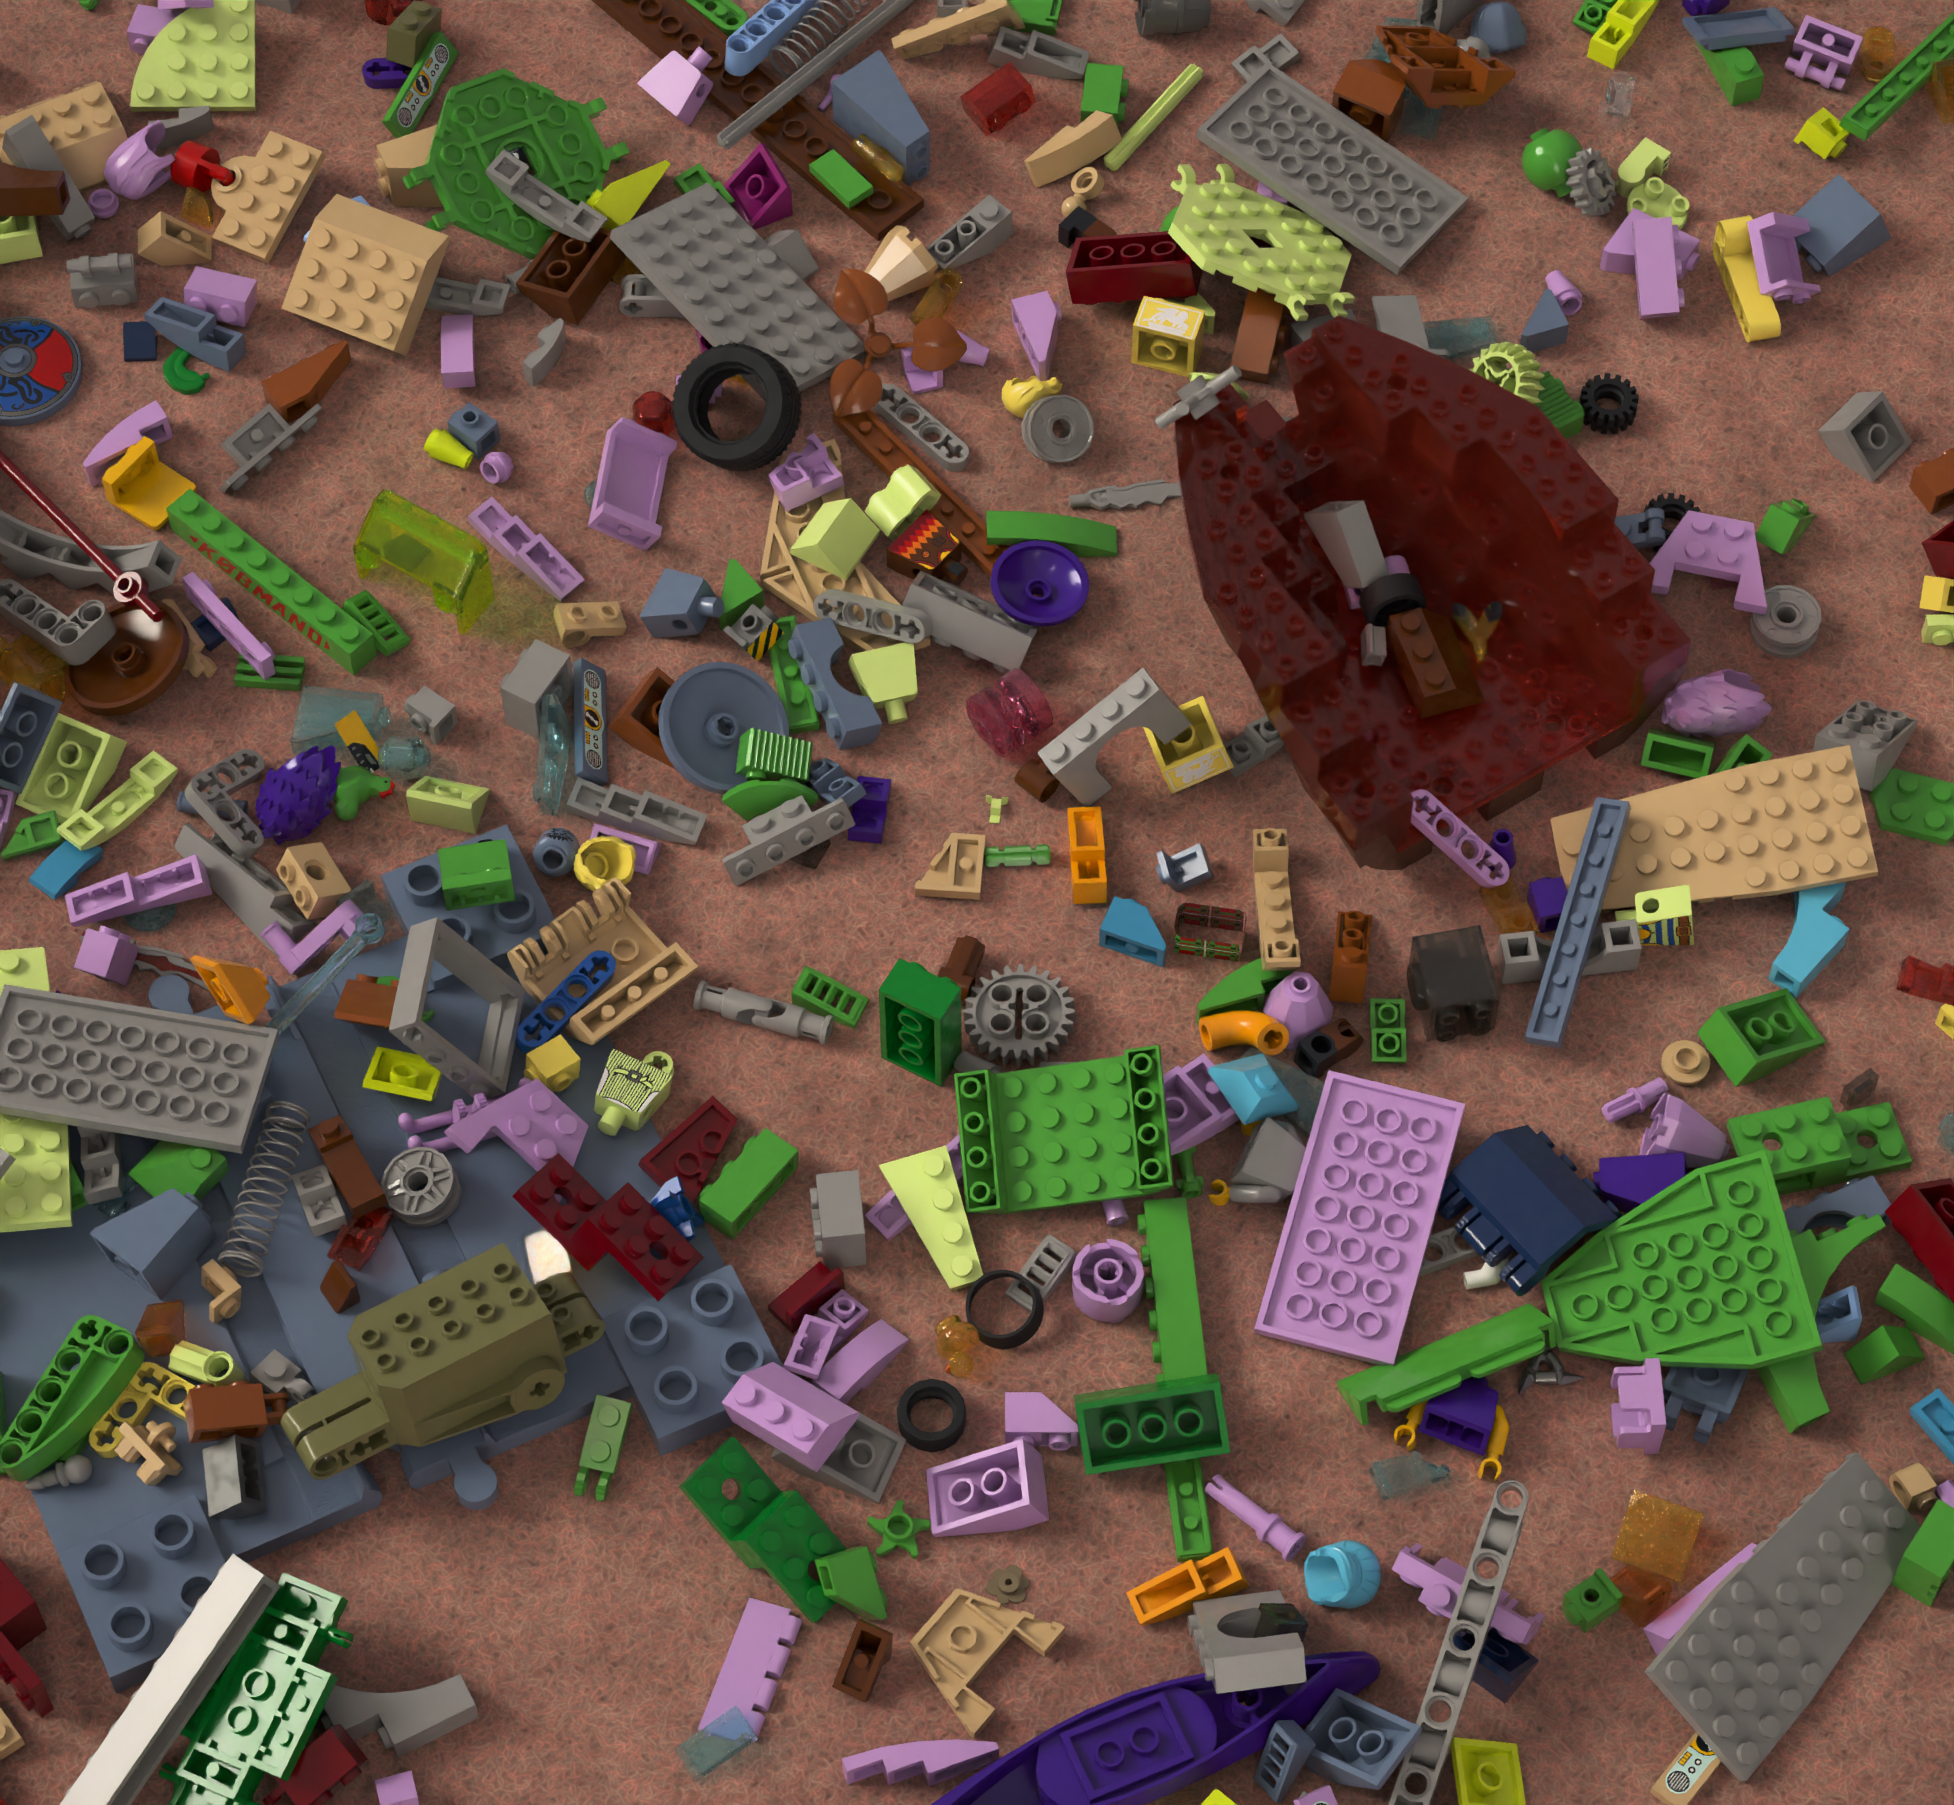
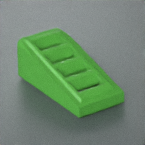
[342,590,411,656]
[791,966,869,1029]

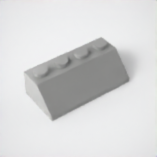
[902,571,1040,674]

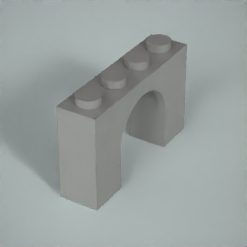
[1037,668,1191,807]
[1188,1590,1307,1694]

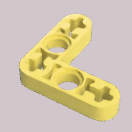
[89,1362,195,1458]

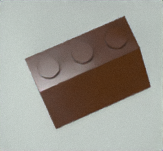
[516,228,626,325]
[1386,607,1484,719]

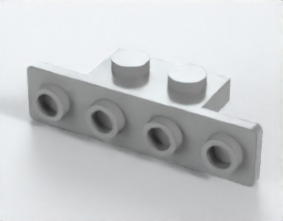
[220,403,322,494]
[722,795,855,886]

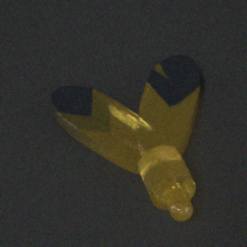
[1451,601,1502,661]

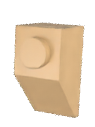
[138,211,212,266]

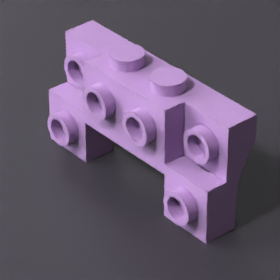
[1391,1543,1545,1645]

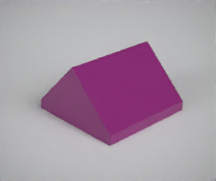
[723,143,793,230]

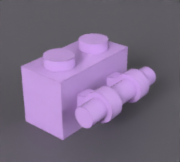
[1784,15,1863,91]

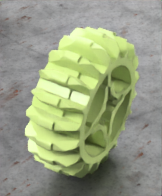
[1467,342,1545,413]

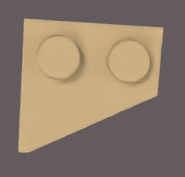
[915,833,986,900]

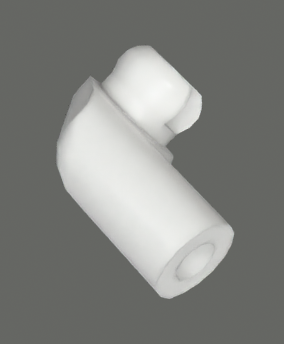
[1463,1257,1509,1290]

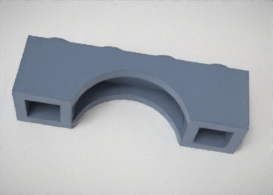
[788,618,883,750]
[1784,1175,1891,1234]

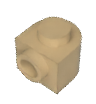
[1889,1463,1938,1512]

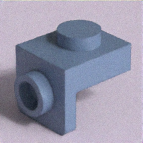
[1156,843,1214,892]

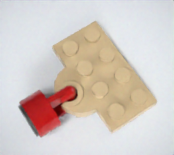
[170,131,326,264]

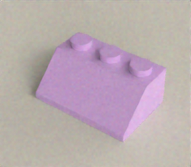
[721,1362,860,1472]

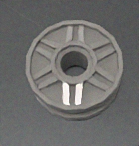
[1021,395,1094,463]
[1749,585,1822,658]
[381,1147,462,1228]

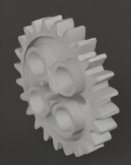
[963,964,1076,1067]

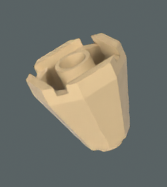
[864,225,942,302]

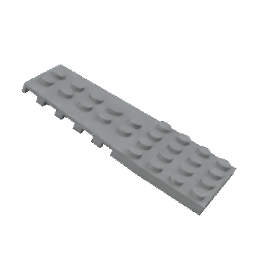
[1645,1453,1921,1781]

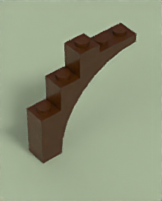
[0,162,70,216]

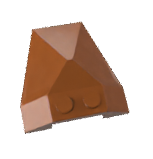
[1375,25,1515,109]

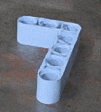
[724,0,822,76]

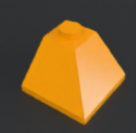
[190,955,271,1025]

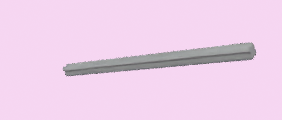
[717,0,915,150]

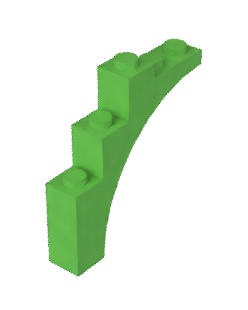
[1756,1214,1886,1433]

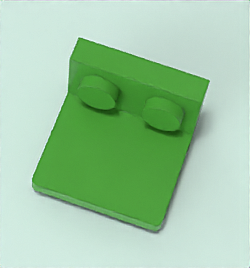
[438,839,515,911]

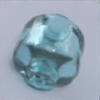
[378,736,431,779]

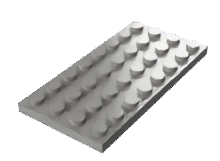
[1195,63,1468,275]
[610,183,866,402]
[0,984,279,1154]

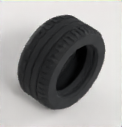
[672,343,802,472]

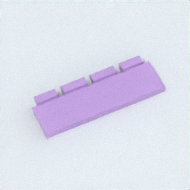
[698,1597,802,1744]

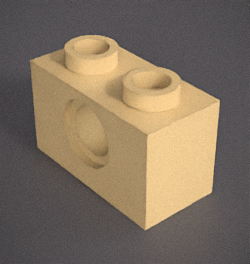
[276,842,353,920]

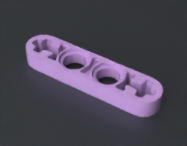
[1401,789,1510,888]

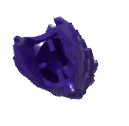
[256,745,341,845]

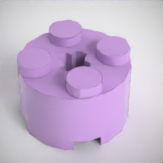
[1072,1239,1144,1324]

